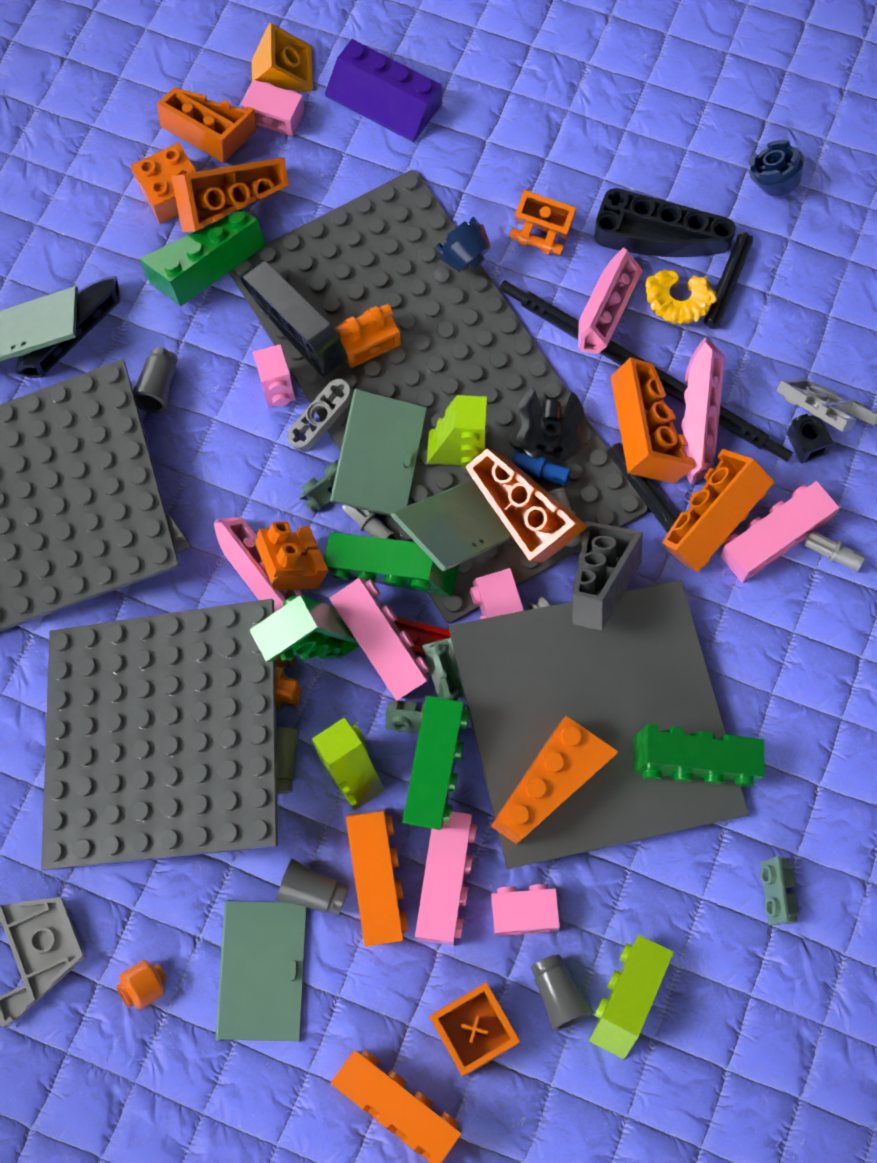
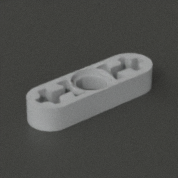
[287,379,354,451]

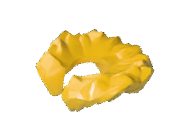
[645,269,717,324]

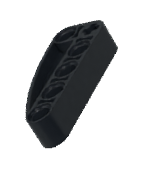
[594,188,736,257]
[239,260,347,377]

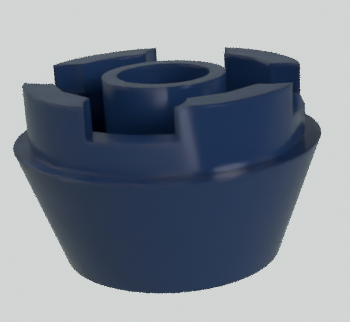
[749,140,804,196]
[435,216,491,272]

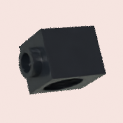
[786,414,833,464]

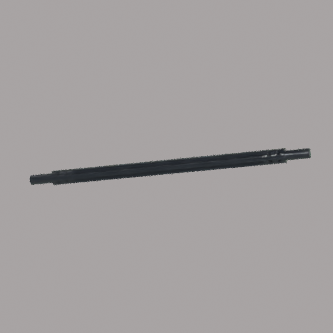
[499,280,794,462]

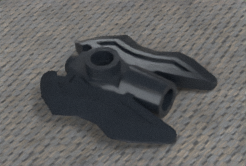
[516,388,585,461]

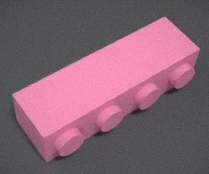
[720,481,840,583]
[329,577,431,701]
[415,812,477,946]

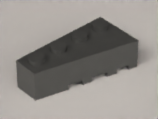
[572,521,643,631]

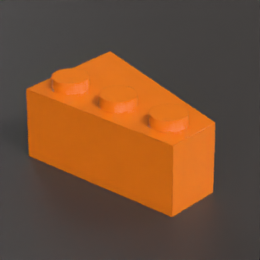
[157,87,256,163]

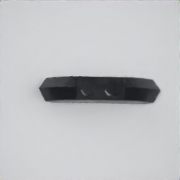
[16,276,120,378]

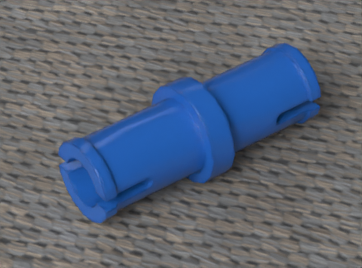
[511,451,571,487]

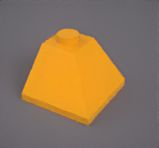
[252,23,313,92]

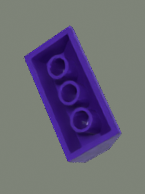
[325,39,442,142]

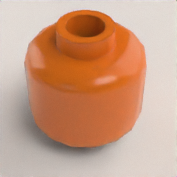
[116,960,167,1010]

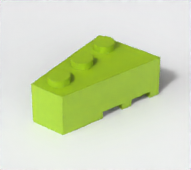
[427,395,487,468]
[312,718,385,811]
[589,934,674,1059]

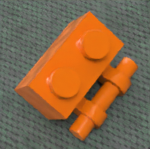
[509,190,576,256]
[334,303,401,369]

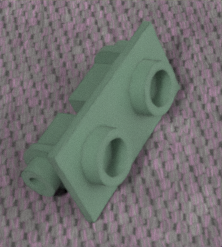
[298,460,338,512]
[422,638,465,701]
[386,700,424,733]
[760,856,800,926]

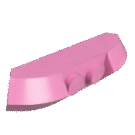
[578,247,643,354]
[682,337,725,485]
[214,517,303,612]

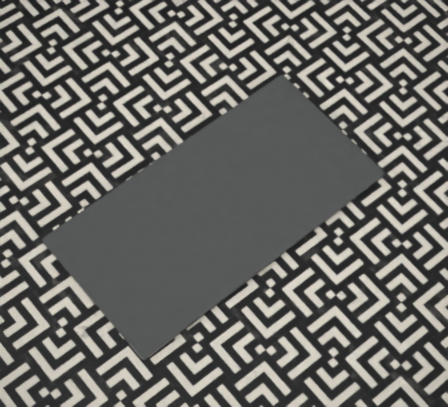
[229,170,647,624]

